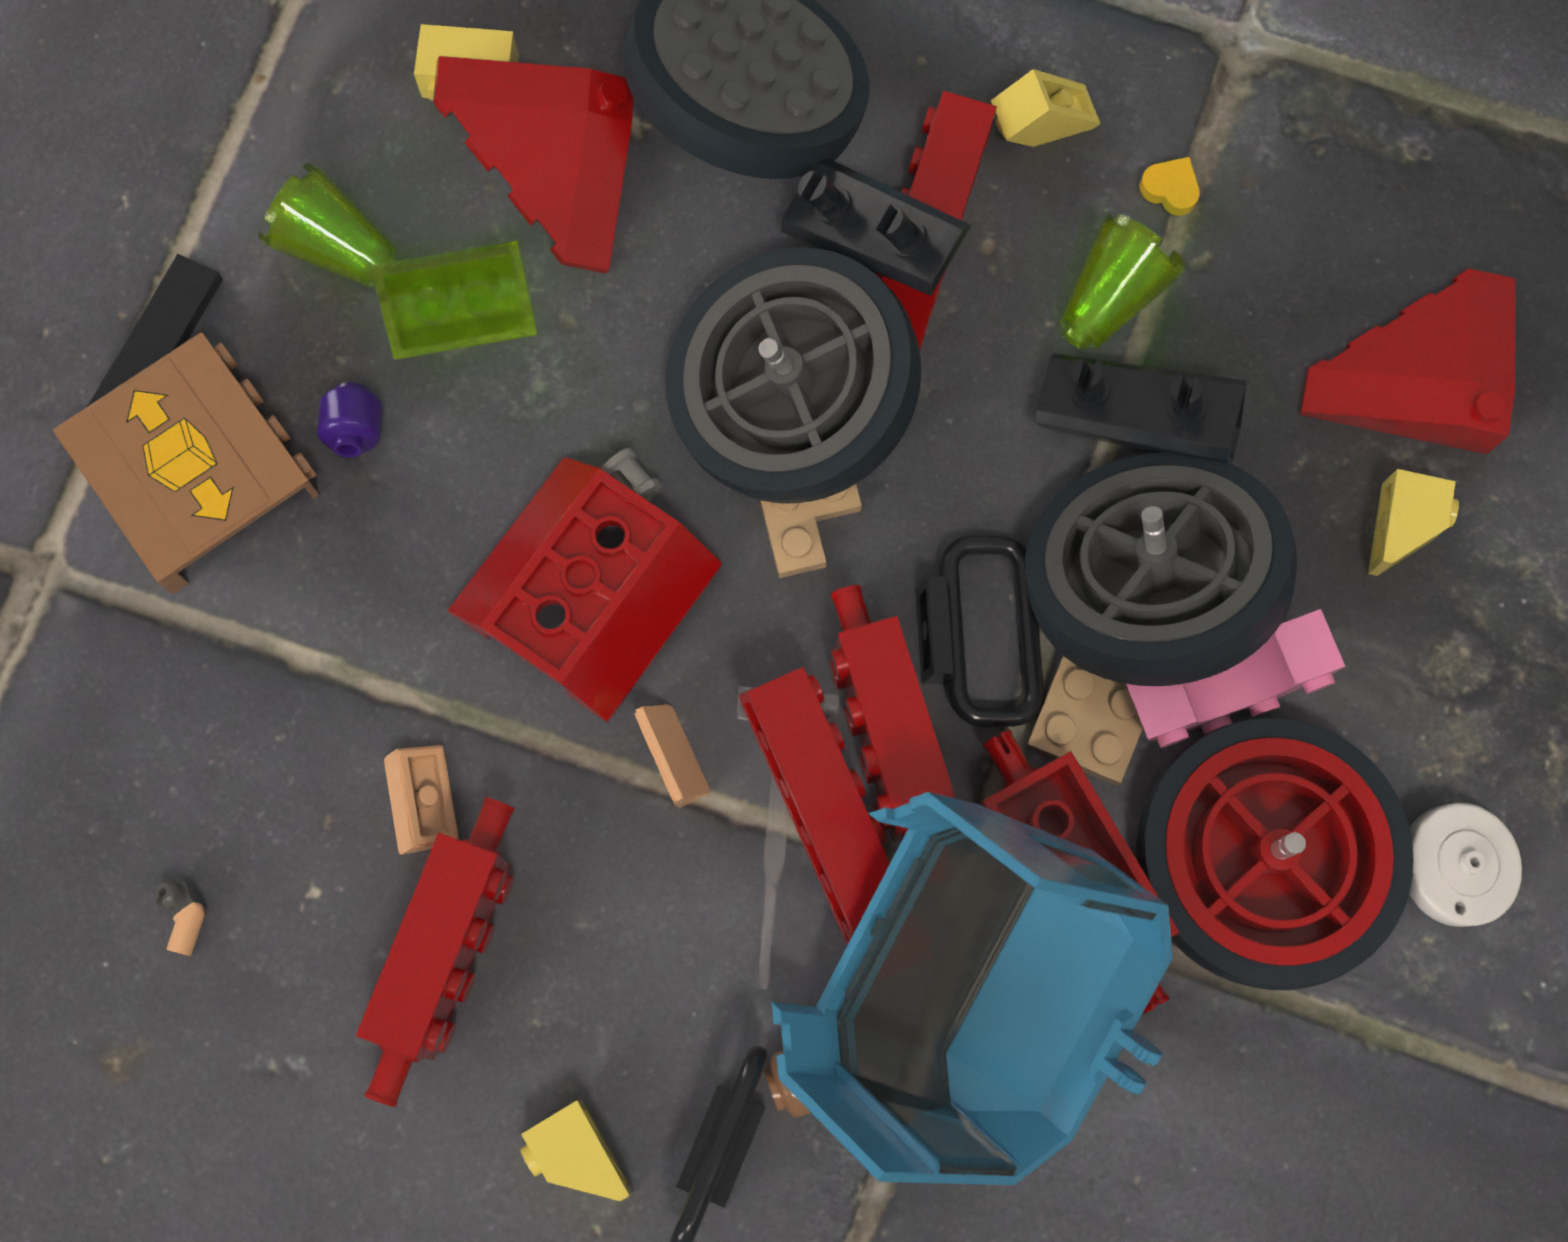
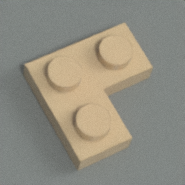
[759,484,862,578]

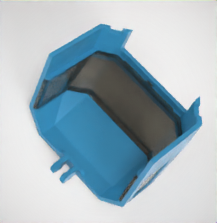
[771,792,1173,1185]

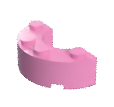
[1126,609,1345,748]

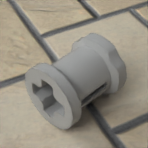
[601,447,663,502]

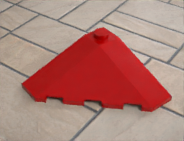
[433,56,634,274]
[1299,269,1515,455]

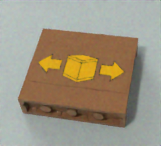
[52,332,319,595]

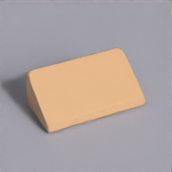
[634,704,710,809]
[384,745,459,855]

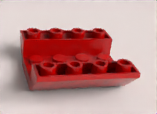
[447,457,722,723]

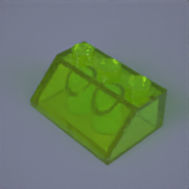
[371,241,537,360]

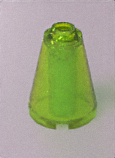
[258,162,399,288]
[1059,213,1185,351]

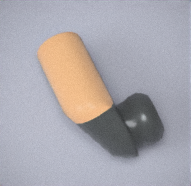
[155,880,205,956]

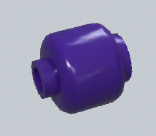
[317,382,383,458]

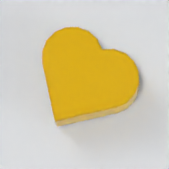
[1139,157,1200,216]

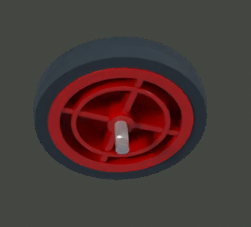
[1136,718,1414,990]

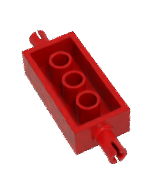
[829,585,956,884]
[979,729,1180,1015]
[355,797,515,1107]

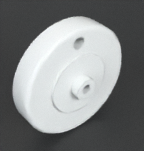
[1409,803,1522,927]

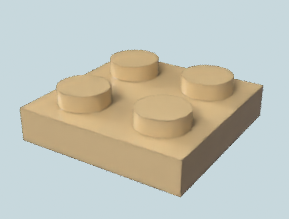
[1026,656,1143,786]

